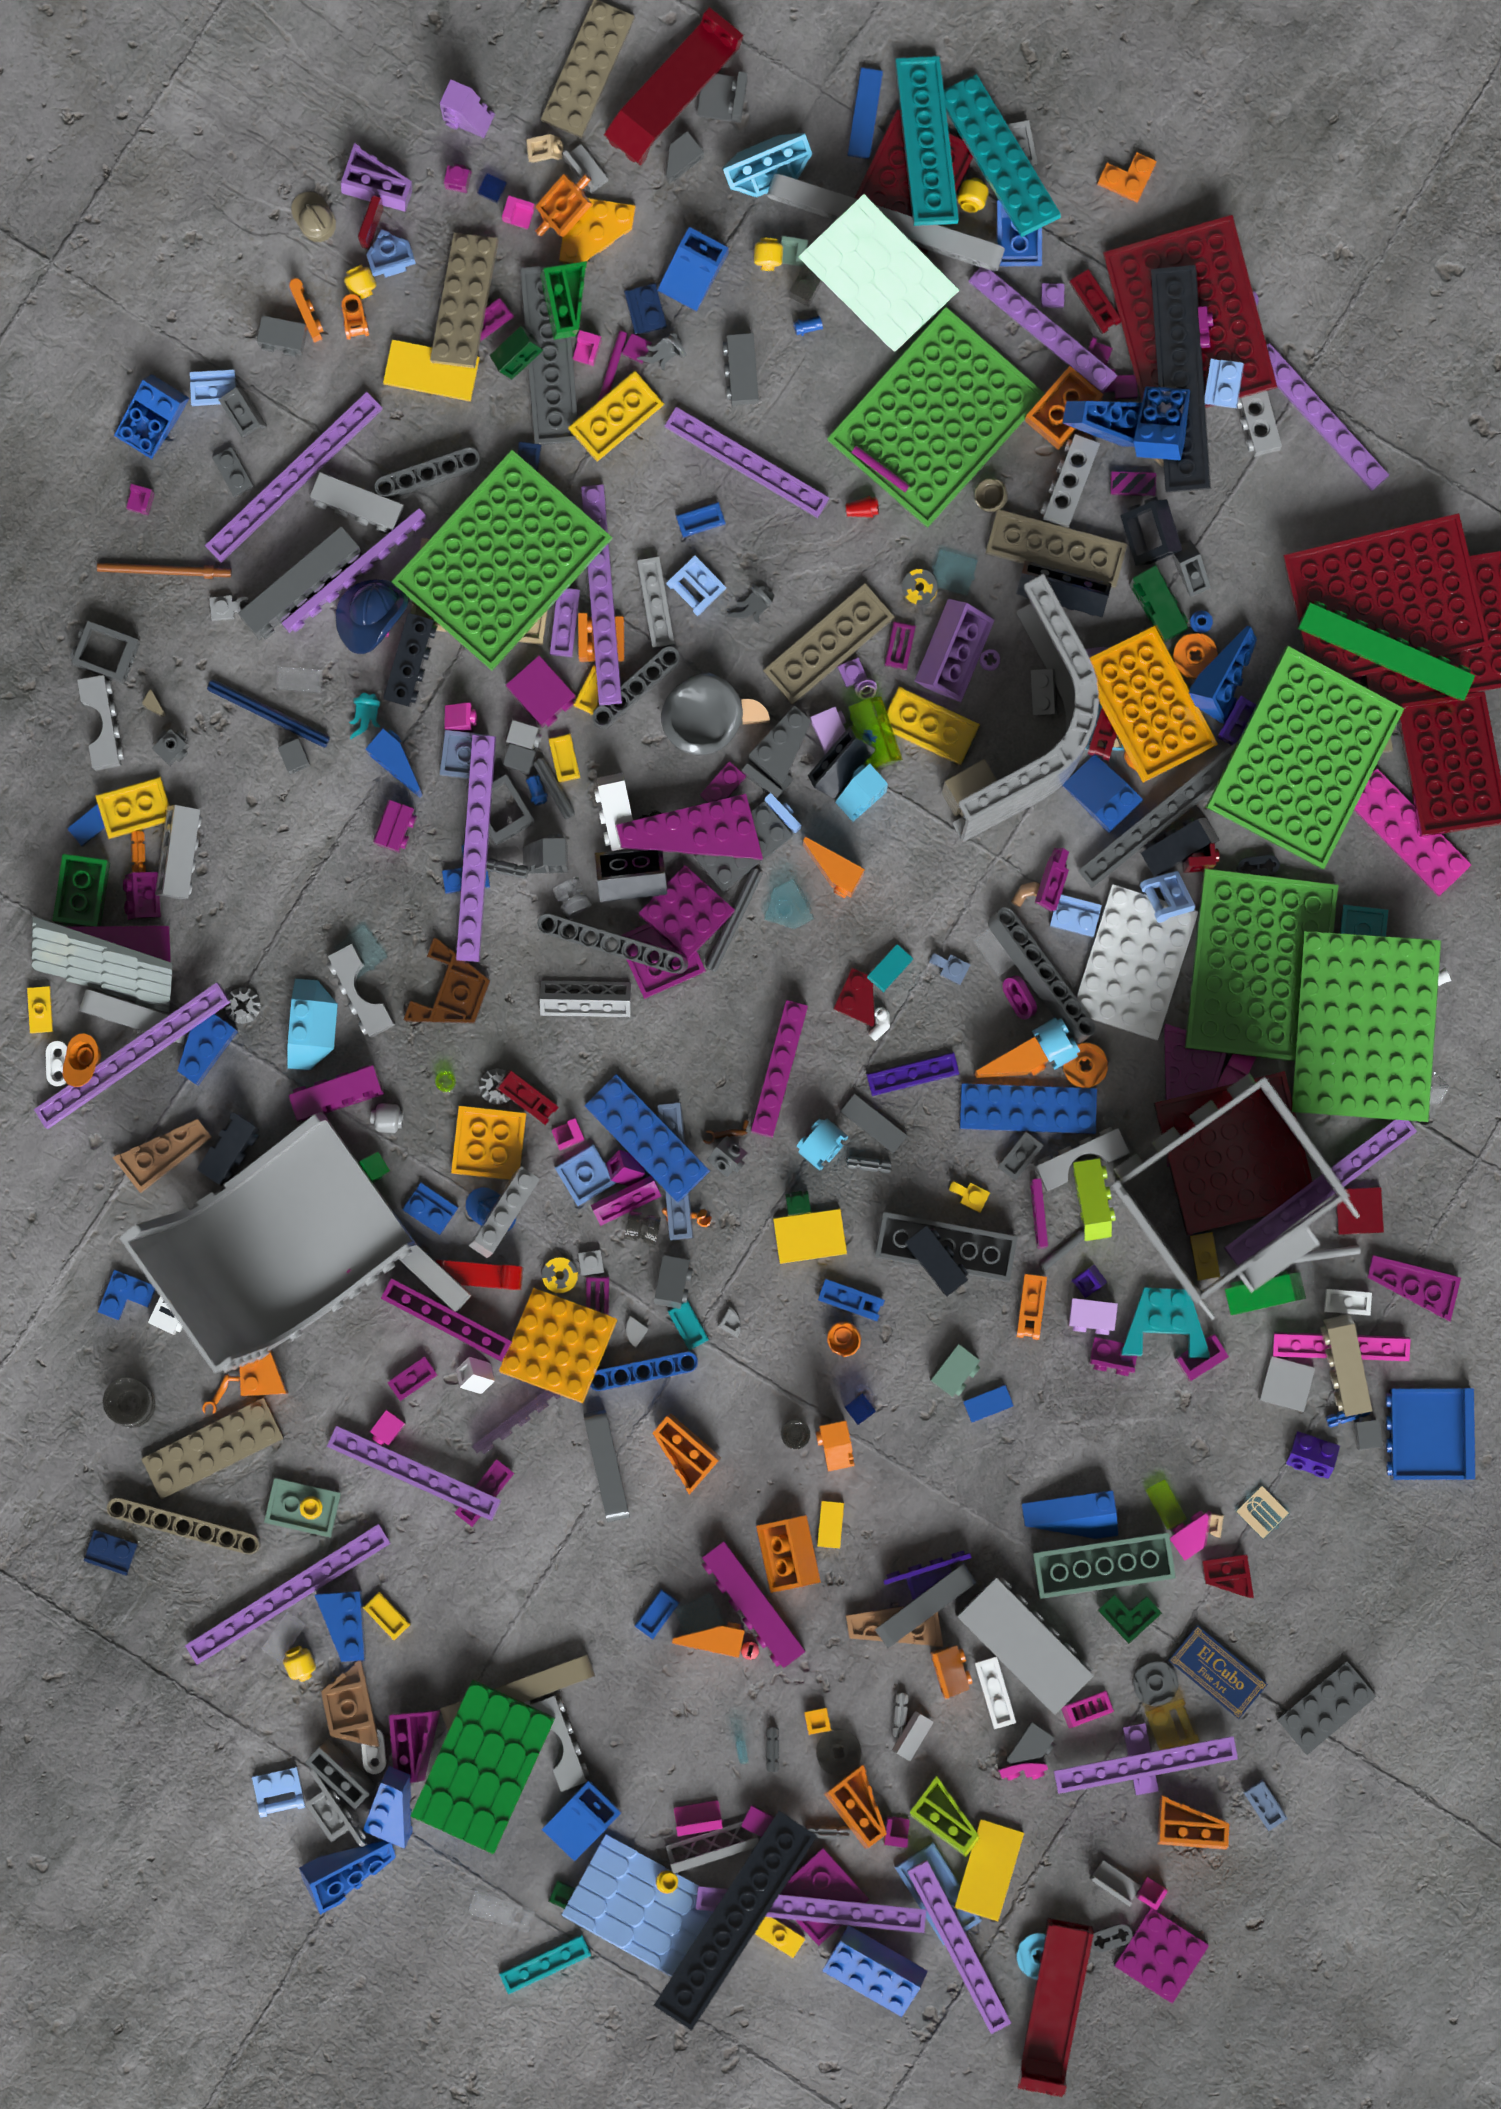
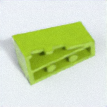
[1073,1158,1115,1241]
[910,1776,980,1857]

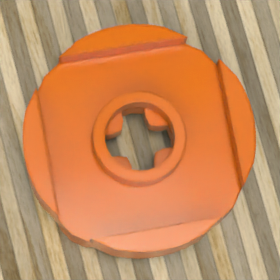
[1172,633,1218,679]
[1063,1043,1108,1088]

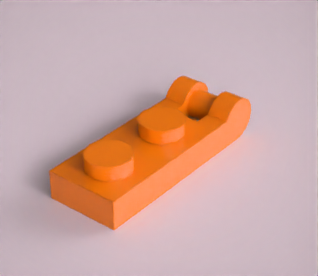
[289,278,323,343]
[1016,1274,1047,1340]

